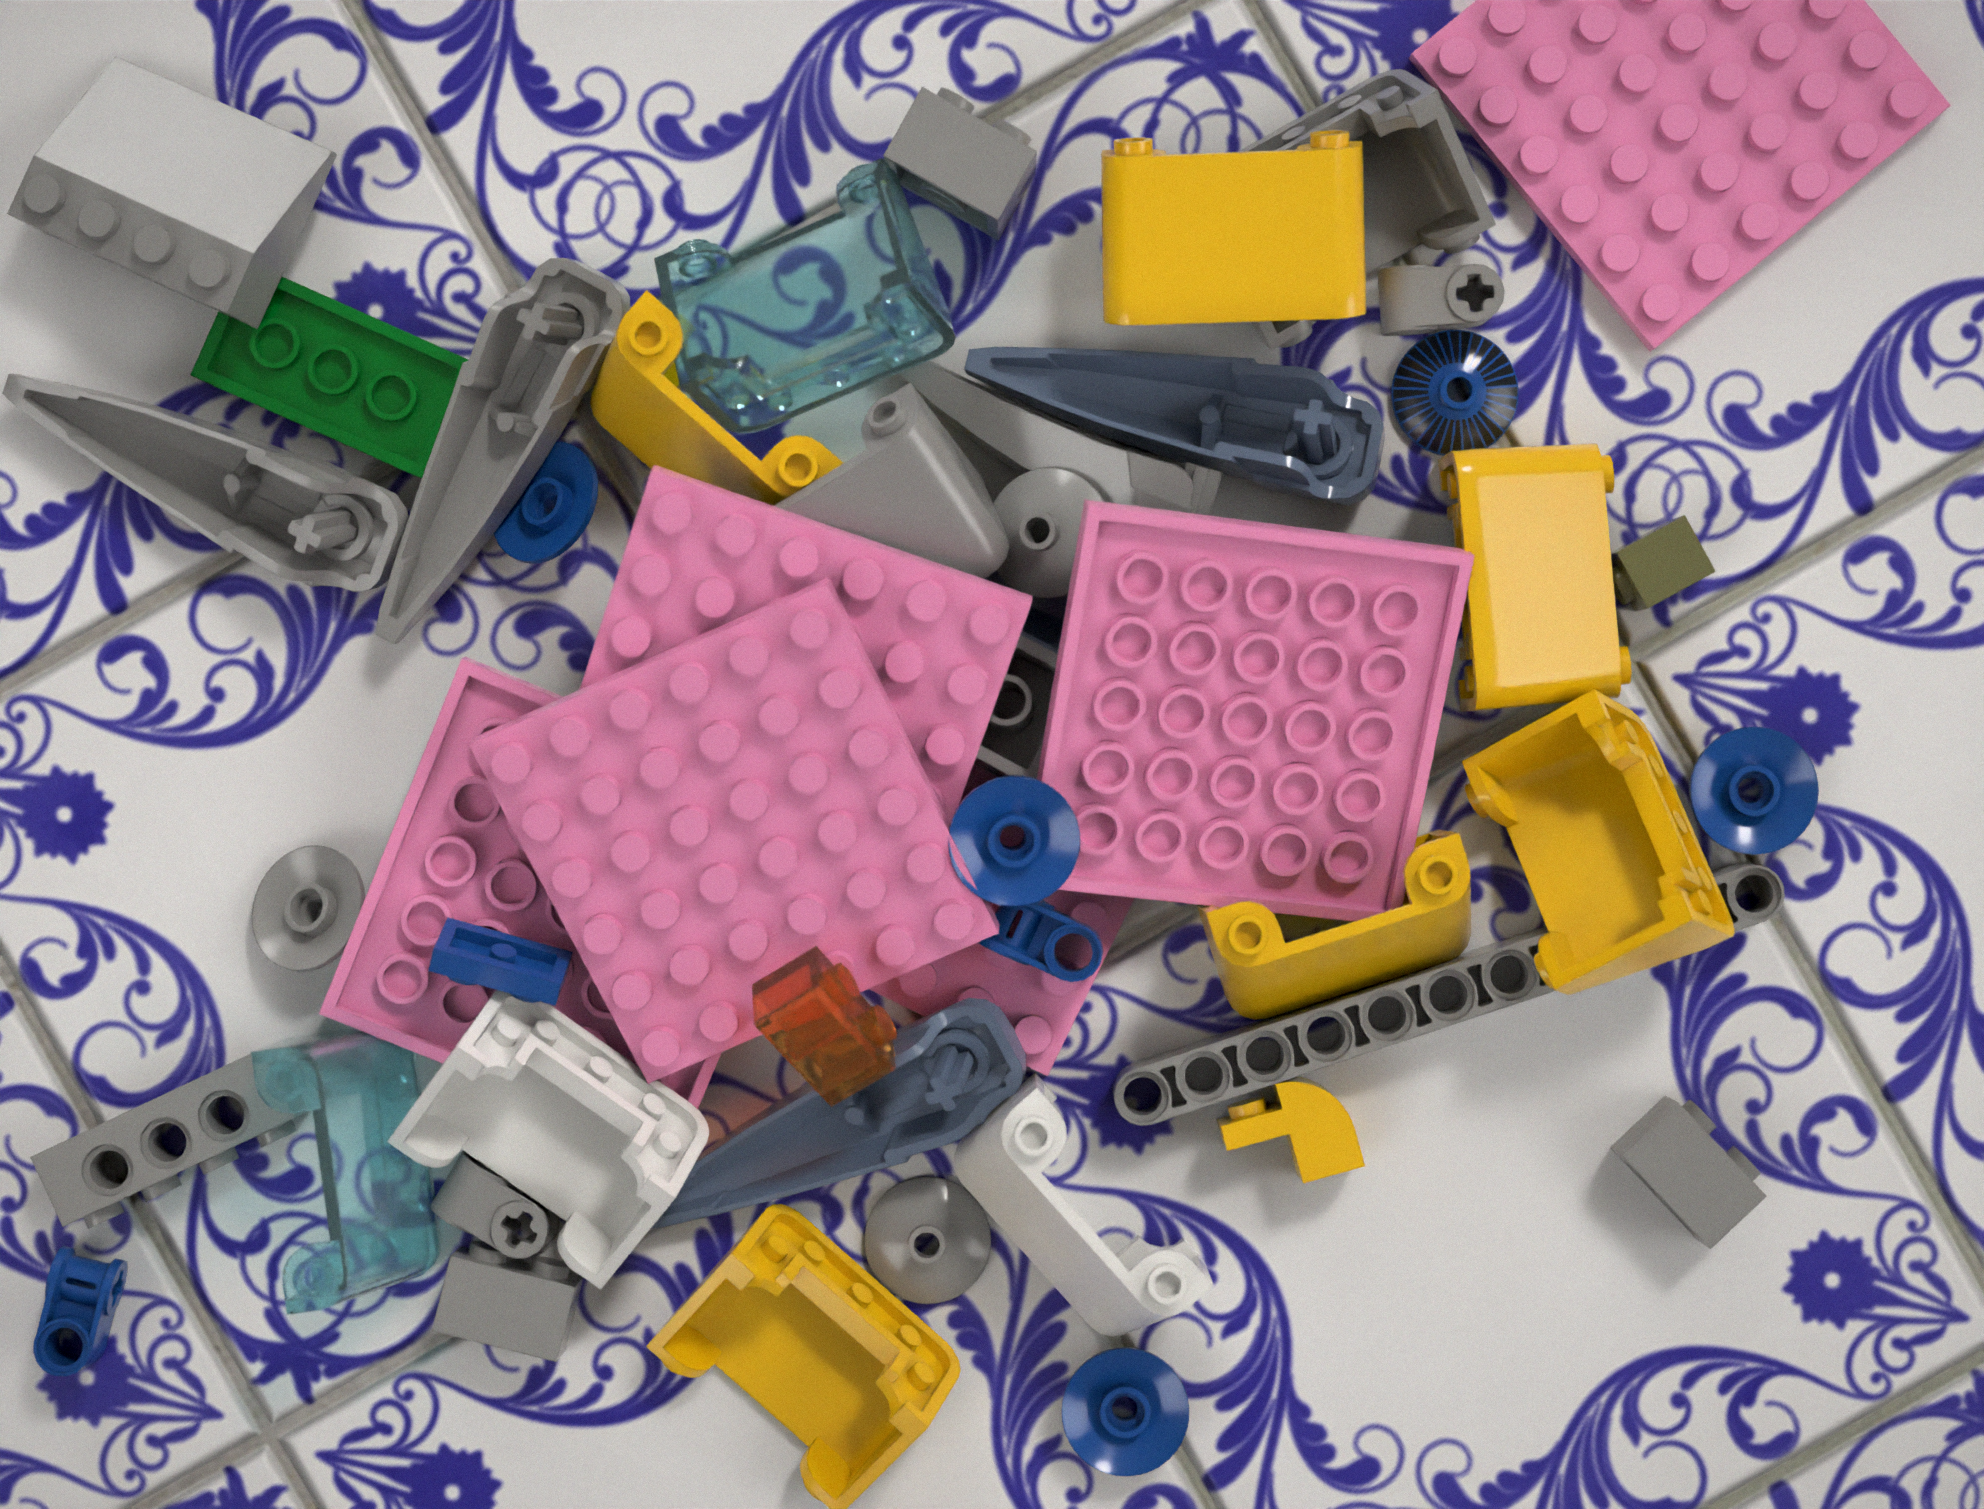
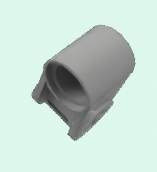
[1377,264,1505,336]
[430,1151,560,1259]

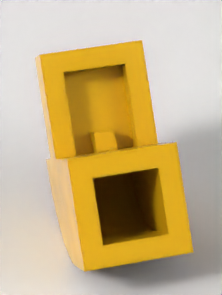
[1216,1076,1365,1184]

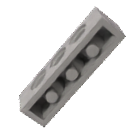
[30,1042,310,1229]

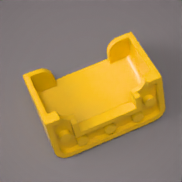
[1101,130,1366,325]
[590,290,844,506]
[1438,443,1632,712]
[1462,689,1735,995]
[1197,829,1471,1020]
[646,1204,961,1509]

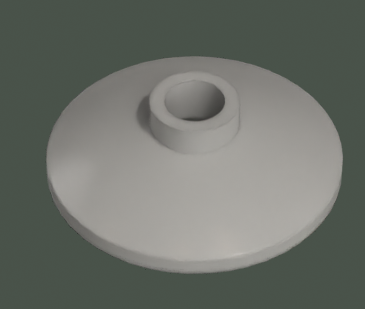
[993,468,1104,598]
[252,845,365,972]
[864,1176,991,1304]

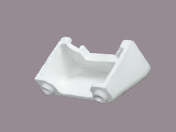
[387,990,709,1289]
[954,1072,1214,1336]

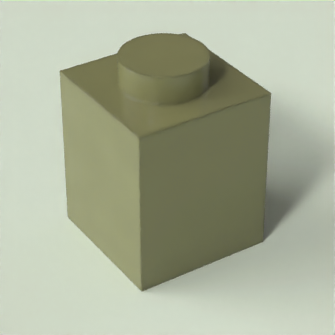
[1611,515,1716,611]

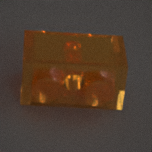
[752,946,897,1107]

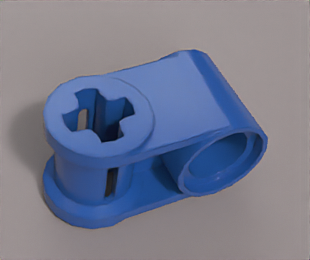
[977,900,1104,982]
[33,1246,128,1377]

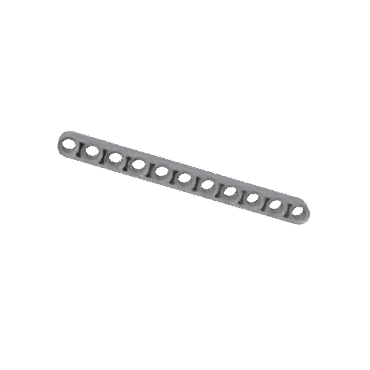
[1112,863,1785,1126]

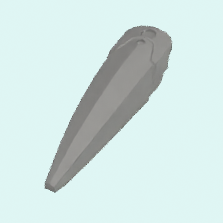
[375,258,630,644]
[876,342,1223,516]
[2,374,409,592]

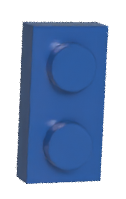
[428,918,573,1006]

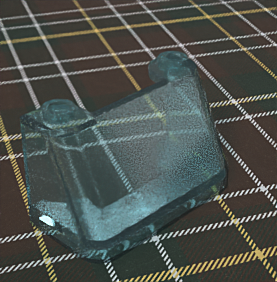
[654,158,956,433]
[251,1029,442,1315]

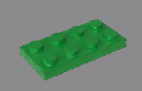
[190,277,469,479]

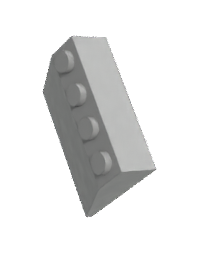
[7,56,337,329]

